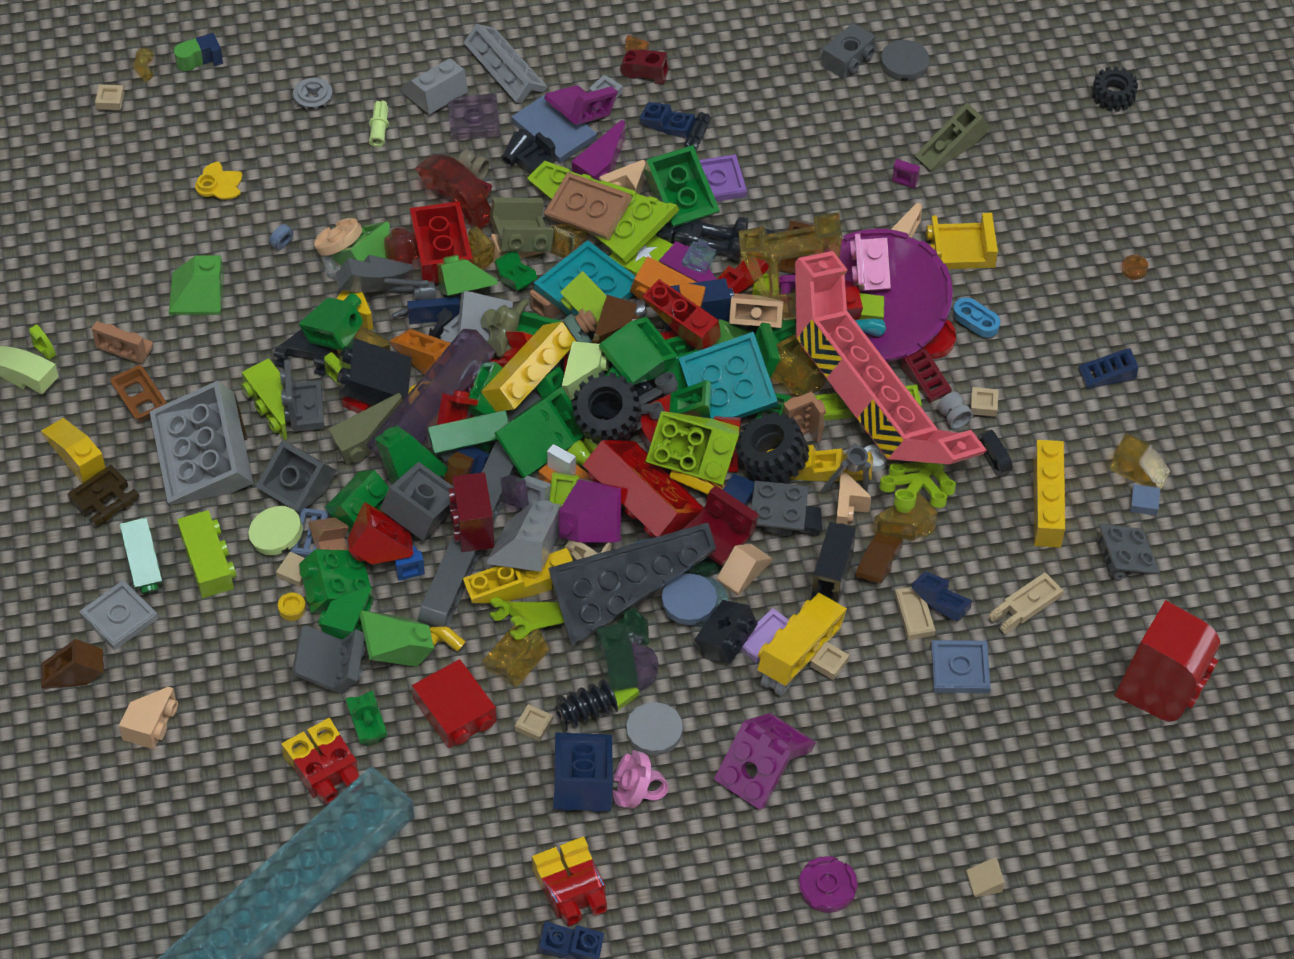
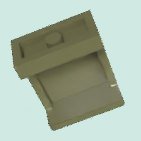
[489,197,554,252]

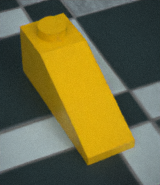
[41,418,106,483]

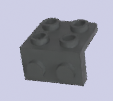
[280,359,325,432]
[292,626,365,694]

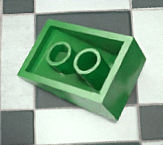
[644,145,720,228]

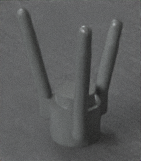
[376,278,436,318]
[821,443,871,493]

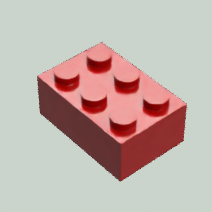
[410,201,473,284]

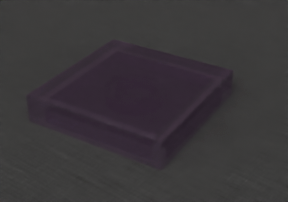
[448,94,500,140]

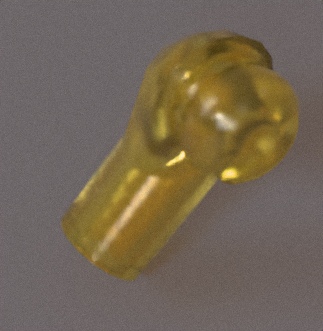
[133,47,154,81]

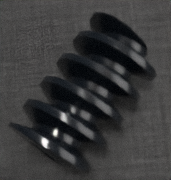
[555,679,618,732]

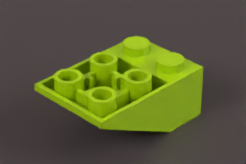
[646,411,739,485]

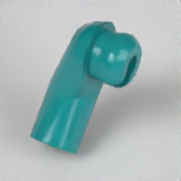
[855,318,886,337]

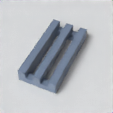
[291,508,329,558]

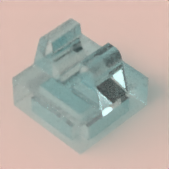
[682,239,716,274]

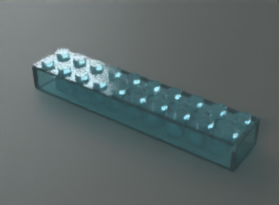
[158,766,414,959]

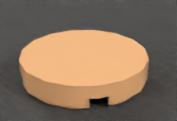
[314,218,362,256]

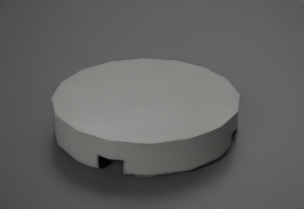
[626,702,683,756]

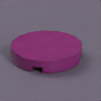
[798,856,857,913]

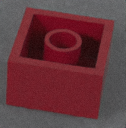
[448,472,494,552]

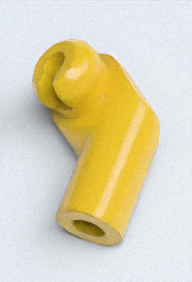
[430,626,466,652]

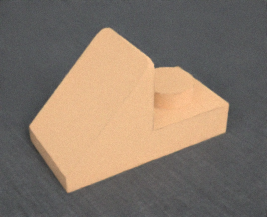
[599,159,646,194]
[836,472,871,525]

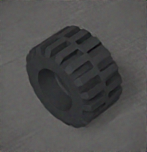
[572,372,642,444]
[736,412,809,483]

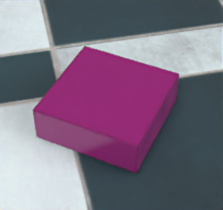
[892,159,920,189]

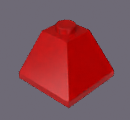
[348,502,414,564]

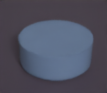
[269,224,293,250]

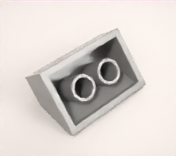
[487,500,561,571]

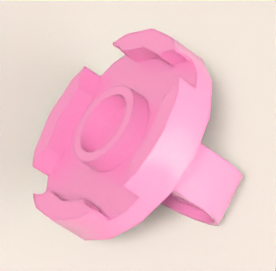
[613,750,669,809]

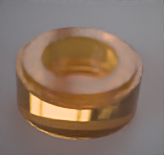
[1122,255,1149,280]

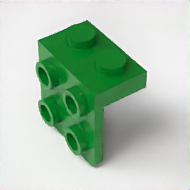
[299,549,371,614]

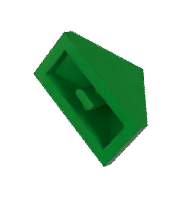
[670,380,712,419]

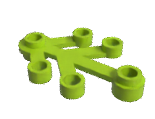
[879,462,956,513]

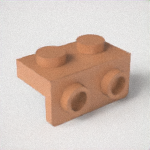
[783,391,826,443]

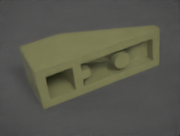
[914,102,991,172]
[328,393,406,466]

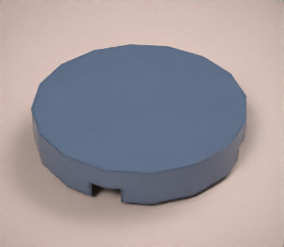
[662,574,717,625]

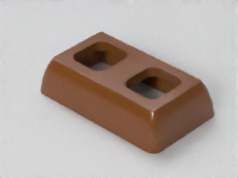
[110,365,167,423]

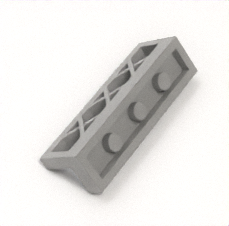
[464,24,547,103]

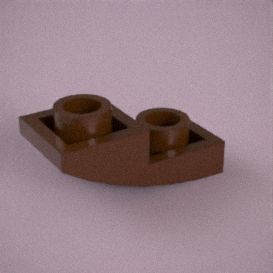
[856,533,903,583]

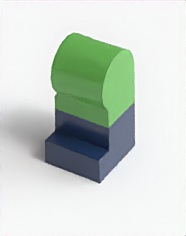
[174,33,223,71]

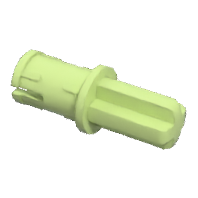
[369,100,389,147]

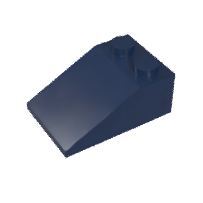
[553,732,613,812]

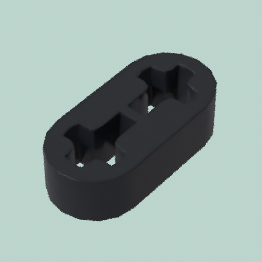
[977,429,1013,476]

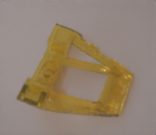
[738,212,842,321]

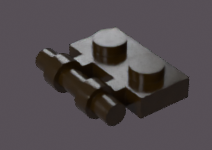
[67,464,140,527]

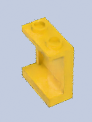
[926,213,998,269]

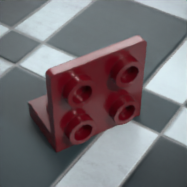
[684,485,759,565]

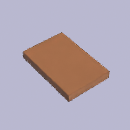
[544,172,633,240]

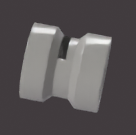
[937,392,973,429]

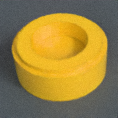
[278,592,306,621]

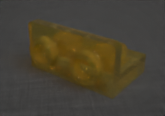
[482,625,549,687]

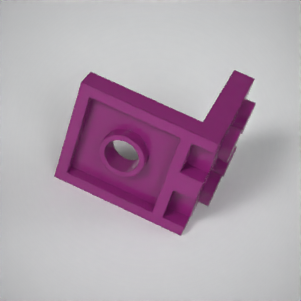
[714,713,816,810]

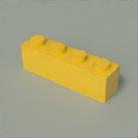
[481,322,576,412]
[1033,440,1065,548]
[757,593,847,686]

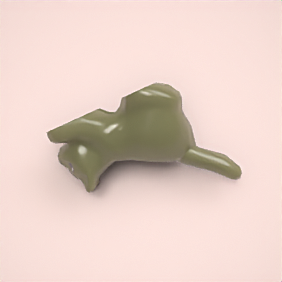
[480,299,529,360]

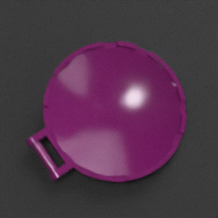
[778,229,953,362]

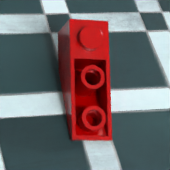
[642,279,721,351]

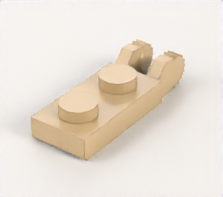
[988,572,1064,634]

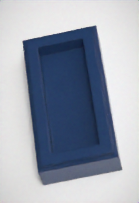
[407,297,460,325]

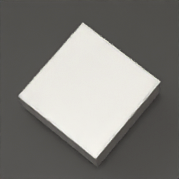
[547,444,576,474]

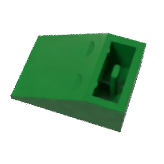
[494,386,584,478]

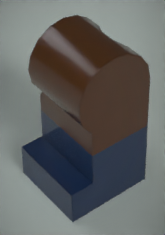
[444,446,490,486]

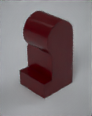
[620,49,669,85]

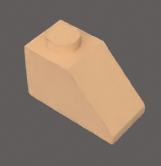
[729,293,784,328]

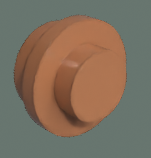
[575,308,598,334]

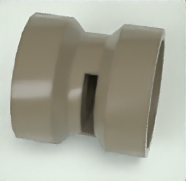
[456,149,490,180]

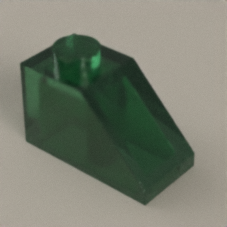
[595,623,638,692]

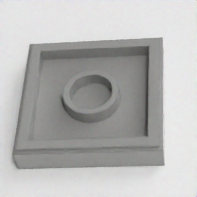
[457,291,513,347]
[79,580,159,651]

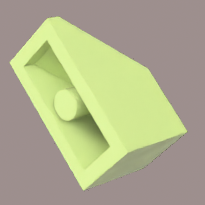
[562,341,610,400]

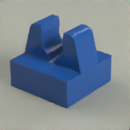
[394,546,425,581]

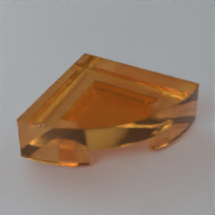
[625,35,649,51]

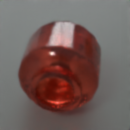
[384,227,418,264]

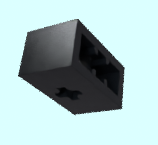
[694,600,758,664]

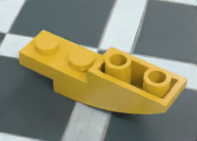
[463,548,573,603]

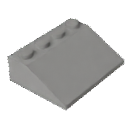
[149,381,253,505]

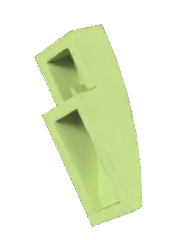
[0,346,59,394]

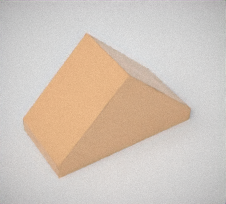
[717,544,773,596]

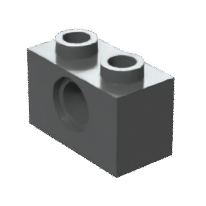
[821,23,875,80]

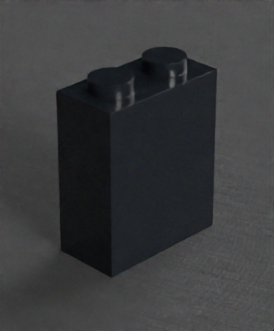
[337,338,412,405]
[811,522,856,604]

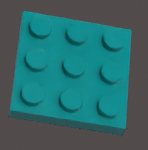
[534,240,636,316]
[679,332,779,419]

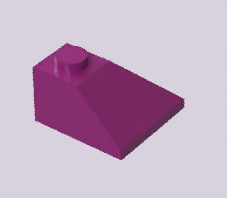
[559,478,621,542]

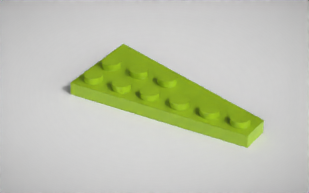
[527,161,679,263]

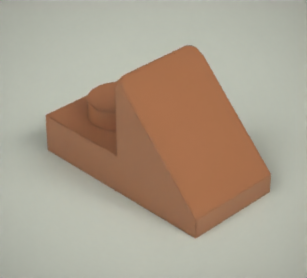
[308,518,349,550]

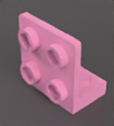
[850,233,891,292]

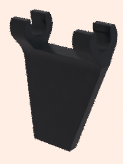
[273,329,334,376]

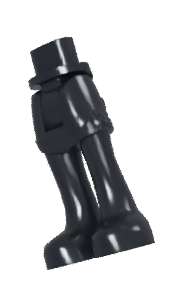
[658,217,748,261]

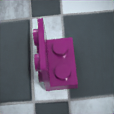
[544,85,618,125]

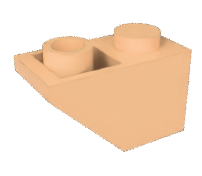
[119,687,178,749]

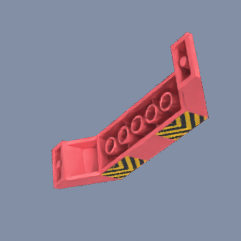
[795,251,987,464]

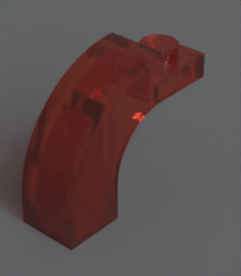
[415,154,491,230]

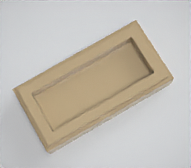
[894,587,935,640]

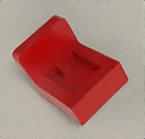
[437,390,478,425]

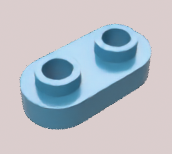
[953,297,1000,337]

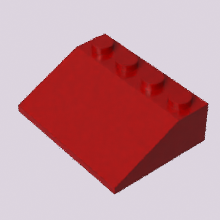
[583,440,704,538]

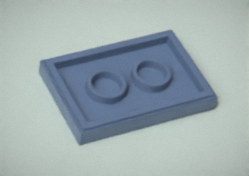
[511,92,597,163]

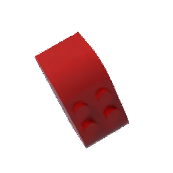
[1114,600,1220,722]

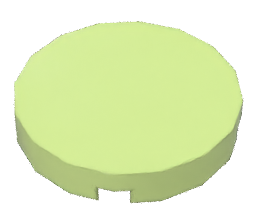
[248,506,303,555]

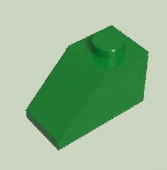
[319,587,374,640]

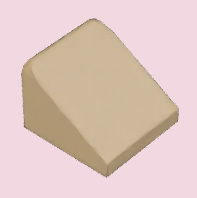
[966,858,1004,898]

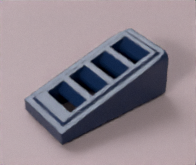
[1078,348,1138,389]

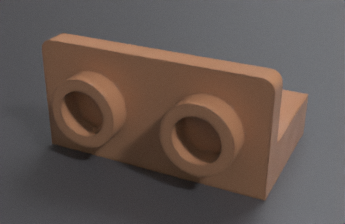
[91,321,153,364]

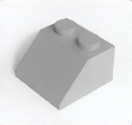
[400,58,468,114]

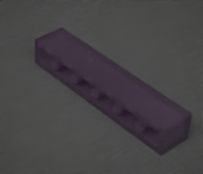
[366,329,496,464]

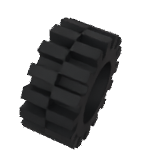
[1092,66,1138,112]

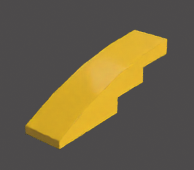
[767,445,873,481]

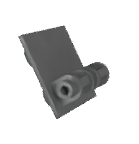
[751,481,809,530]
[1097,524,1160,580]

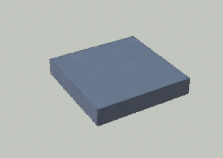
[931,640,991,693]

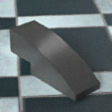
[336,255,414,292]

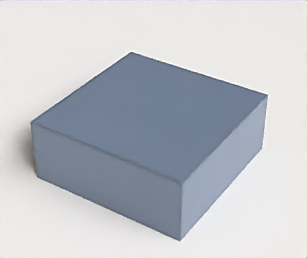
[1130,484,1160,516]

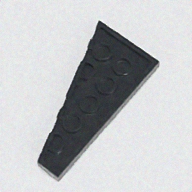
[548,523,716,648]

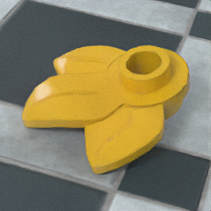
[195,161,243,200]

